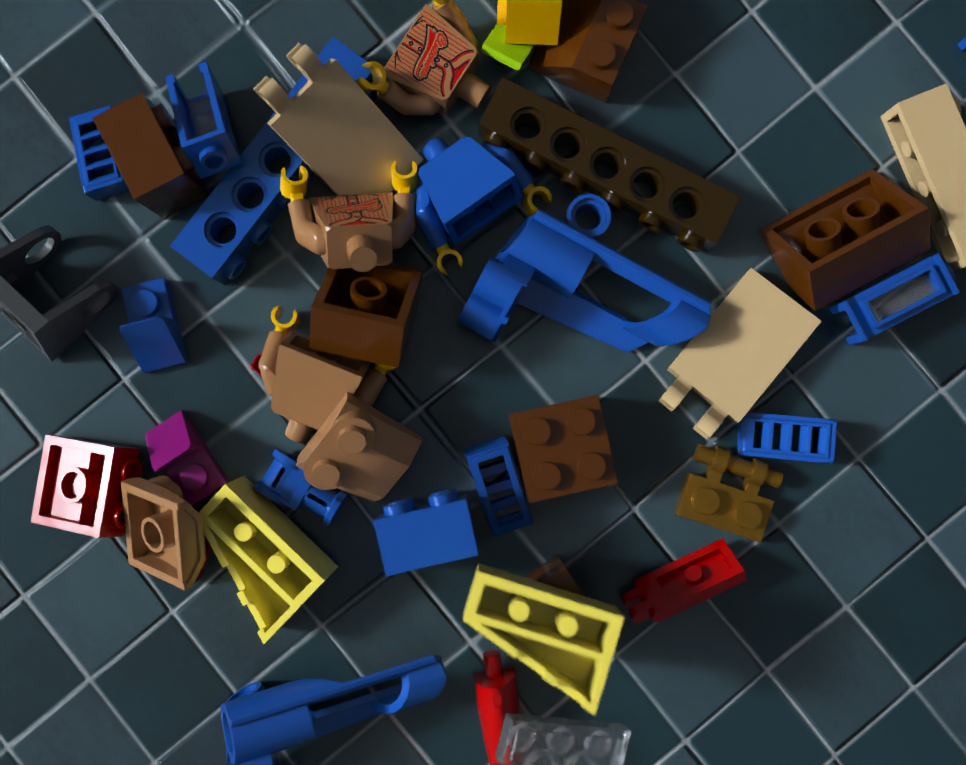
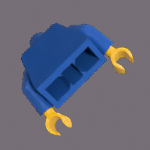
[416,137,552,275]

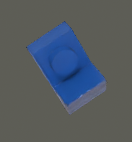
[119,278,188,373]

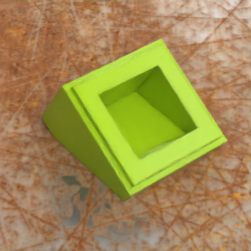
[481,24,536,70]

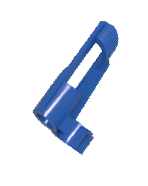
[457,209,711,353]
[220,655,447,765]

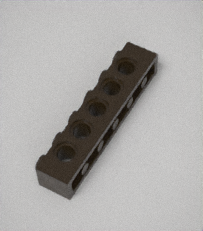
[478,77,741,252]

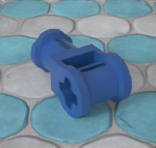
[253,448,349,527]

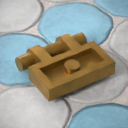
[674,444,783,543]

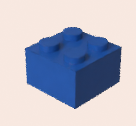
[374,488,479,576]

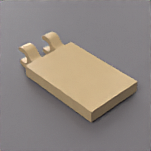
[254,43,423,196]
[658,268,821,440]

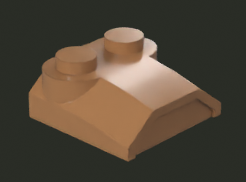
[296,392,422,503]
[121,475,206,590]

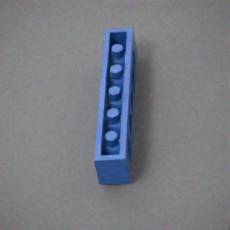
[170,37,377,285]

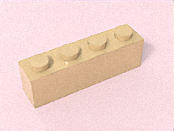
[880,83,966,271]

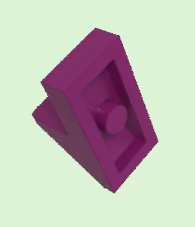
[145,410,230,507]

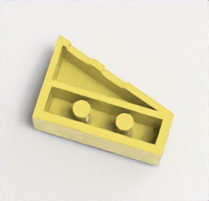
[199,475,338,644]
[463,563,625,716]

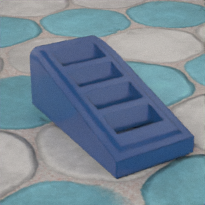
[69,105,130,201]
[736,412,837,464]
[464,436,534,537]

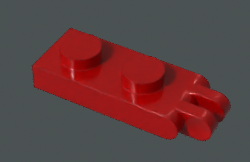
[621,538,747,623]

